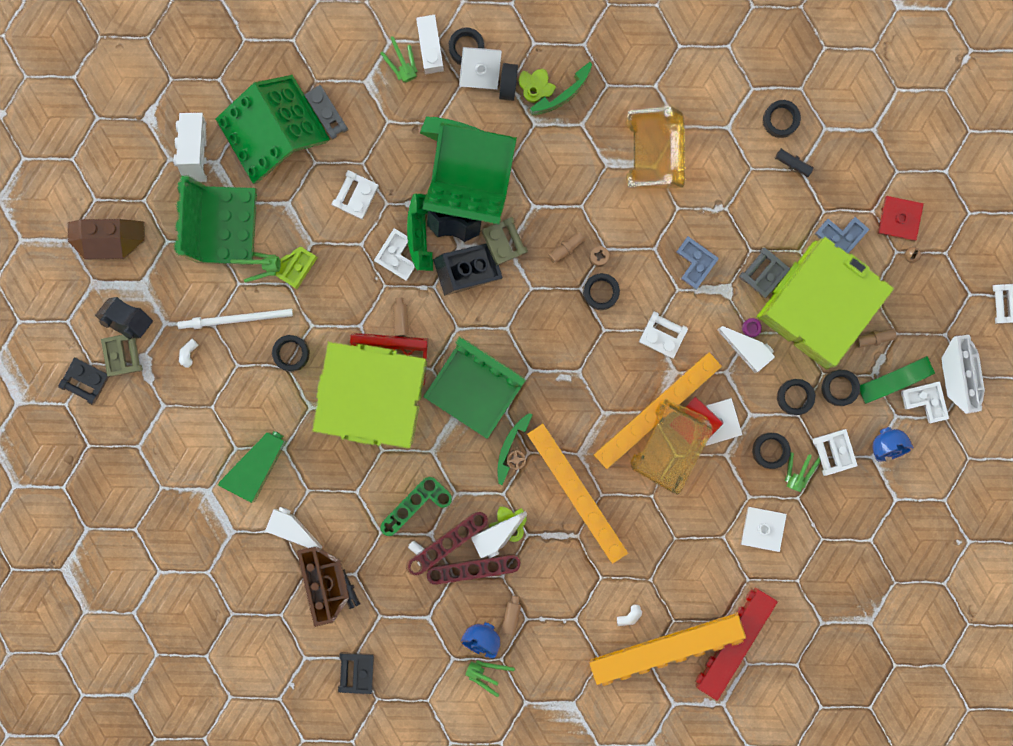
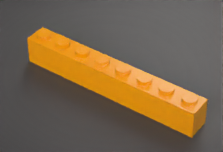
[593,352,722,469]
[527,424,628,564]
[589,612,746,686]

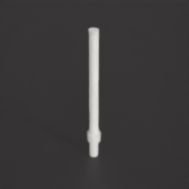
[177,309,293,329]

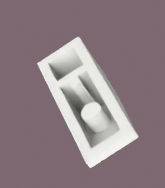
[416,15,444,74]
[717,326,775,373]
[265,507,323,549]
[471,511,527,558]

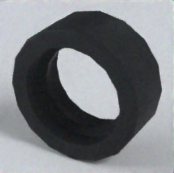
[449,27,484,65]
[499,63,518,101]
[763,100,801,138]
[583,273,620,310]
[272,335,310,372]
[821,370,860,406]
[777,379,816,415]
[752,433,791,469]

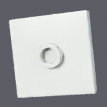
[459,47,502,89]
[705,398,742,446]
[741,507,787,552]

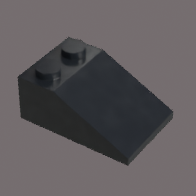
[433,243,503,296]

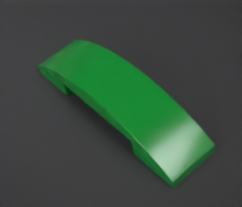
[530,62,592,115]
[407,193,433,271]
[860,356,935,404]
[497,413,533,485]

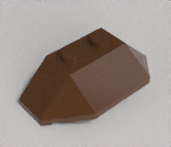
[68,219,145,260]
[297,546,349,627]

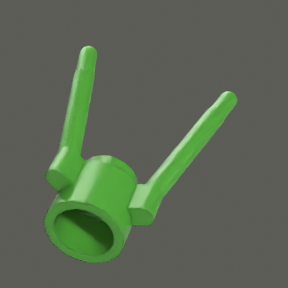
[381,36,418,83]
[230,252,281,282]
[785,452,821,492]
[465,660,515,697]

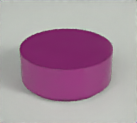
[742,318,762,338]

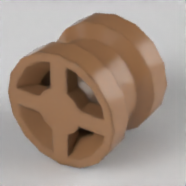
[590,246,609,267]
[507,450,526,470]

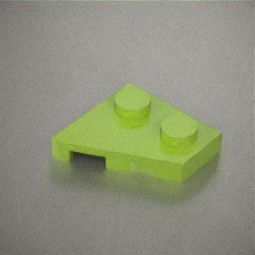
[275,246,318,289]

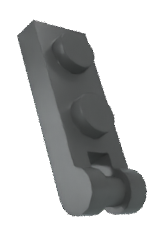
[304,85,348,140]

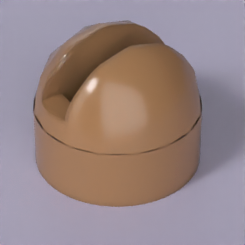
[904,247,921,263]

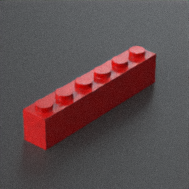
[695,587,778,701]

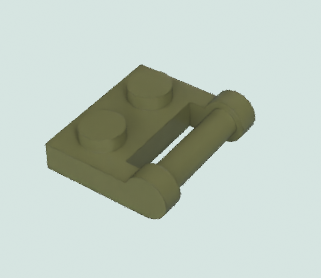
[481,217,528,266]
[101,335,143,377]

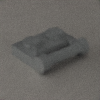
[739,247,790,298]

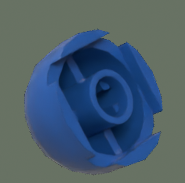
[872,427,914,462]
[461,622,500,659]

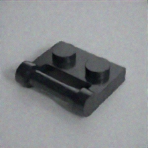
[58,357,109,405]
[338,652,374,694]

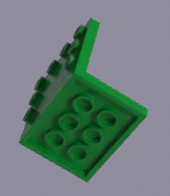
[215,75,330,184]
[423,123,517,224]
[174,176,257,265]
[423,336,526,439]

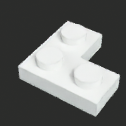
[374,228,415,281]
[901,382,949,423]

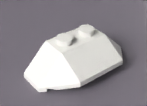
[941,335,985,413]

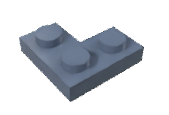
[814,217,869,254]
[676,236,719,290]

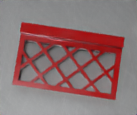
[350,333,429,385]

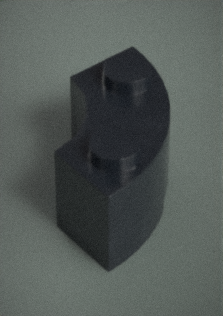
[427,210,482,242]
[95,297,153,339]

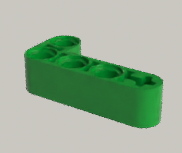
[380,476,453,536]

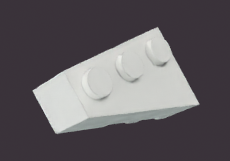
[174,113,207,182]

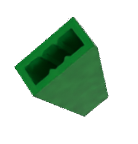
[218,431,287,503]

